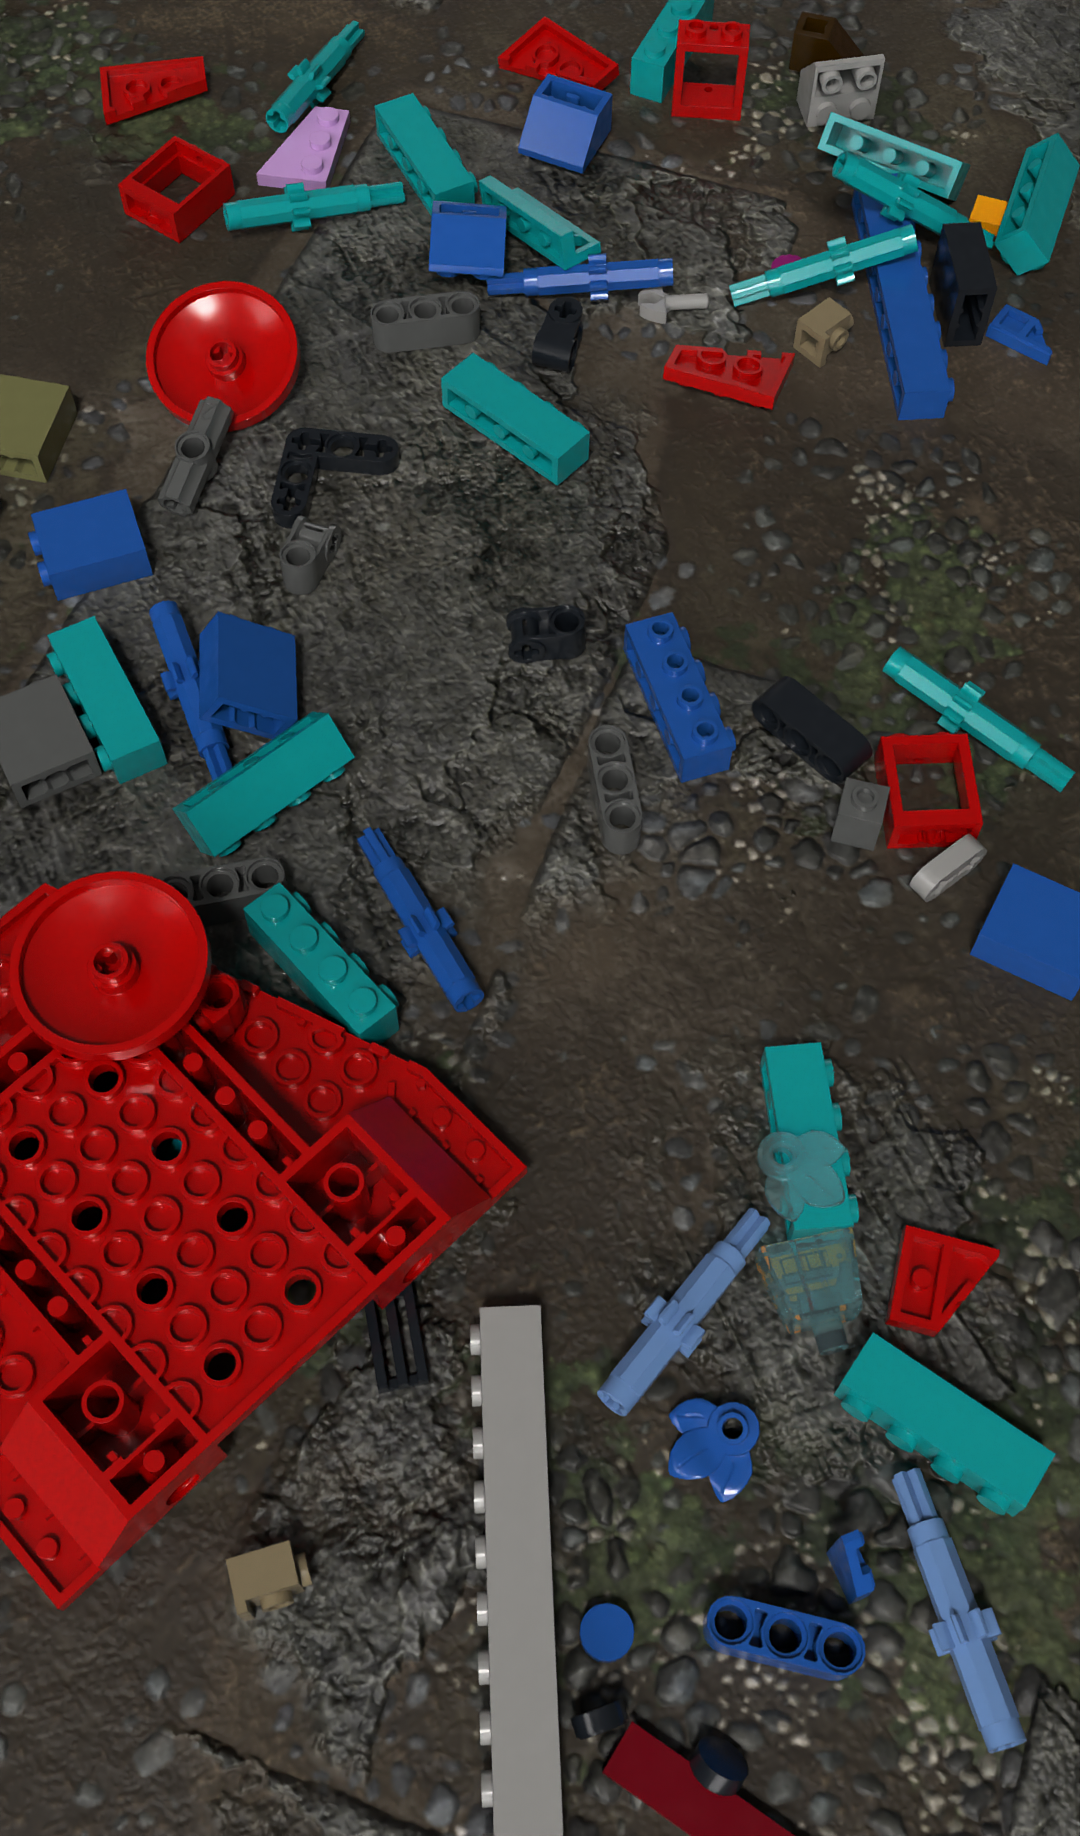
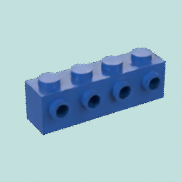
[623,612,736,783]

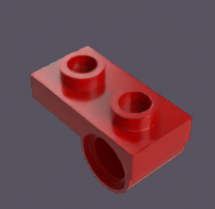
[189,973,245,1044]

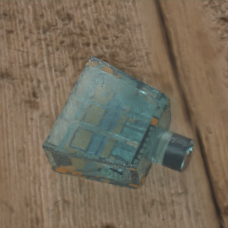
[755,1227,863,1355]

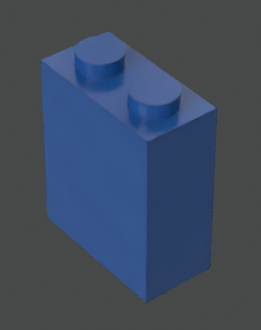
[28,489,153,601]
[199,611,298,739]
[970,863,1080,1001]

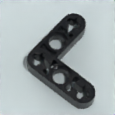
[271,428,400,529]

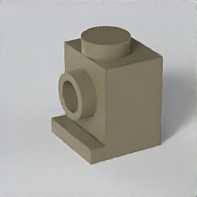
[793,297,854,368]
[225,1540,313,1622]

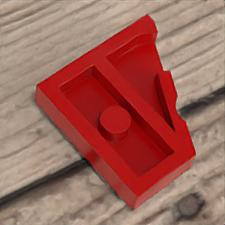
[885,1225,1000,1337]

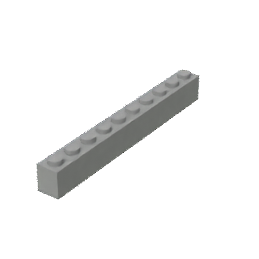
[470,1305,563,1836]

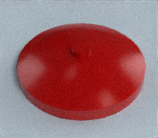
[146,281,301,432]
[9,871,212,1061]

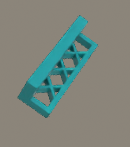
[479,175,601,270]

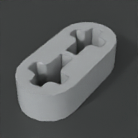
[910,834,987,902]

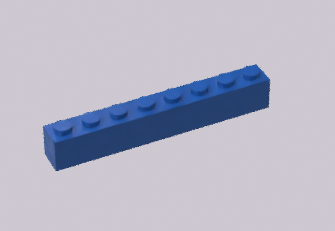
[851,173,955,420]

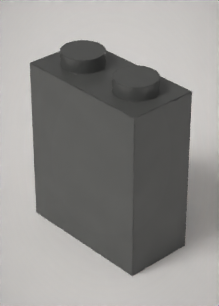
[0,674,103,808]

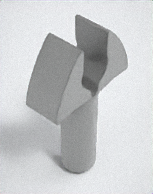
[638,287,710,324]

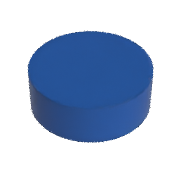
[579,1603,634,1663]

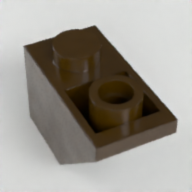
[789,11,864,72]

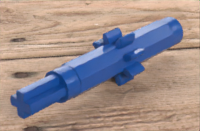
[486,253,674,301]
[149,601,233,781]
[357,827,484,1012]

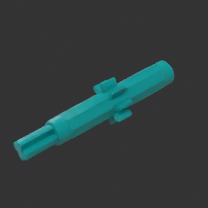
[266,20,365,133]
[832,150,995,249]
[223,181,405,232]
[729,224,918,307]
[882,646,1076,792]

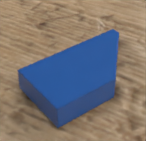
[985,304,1052,366]
[826,1529,876,1605]

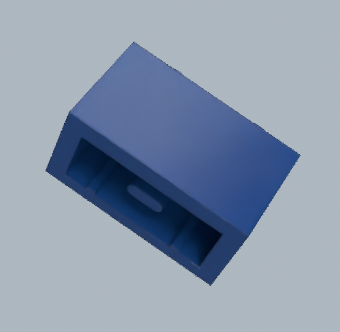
[518,74,613,174]
[429,201,507,280]

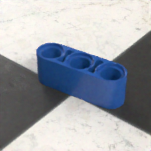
[703,1596,866,1681]

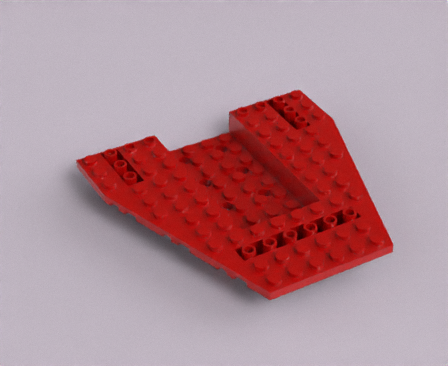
[0,883,528,1611]

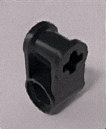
[532,297,583,373]
[506,604,586,664]

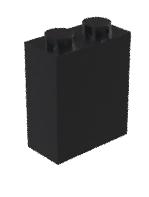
[929,222,997,347]

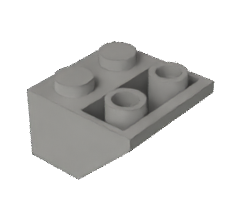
[796,54,885,127]

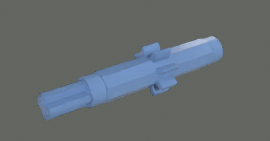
[597,1208,771,1416]
[892,1468,1027,1753]

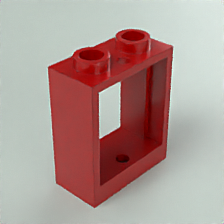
[671,19,750,121]
[118,136,235,243]
[874,732,983,849]

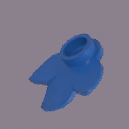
[668,1398,760,1503]

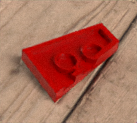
[497,16,619,90]
[99,56,208,125]
[663,345,795,410]

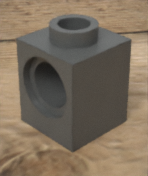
[830,777,890,851]

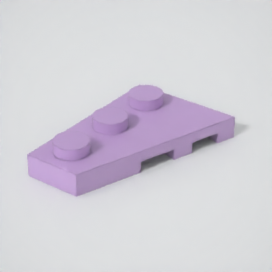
[256,106,350,191]

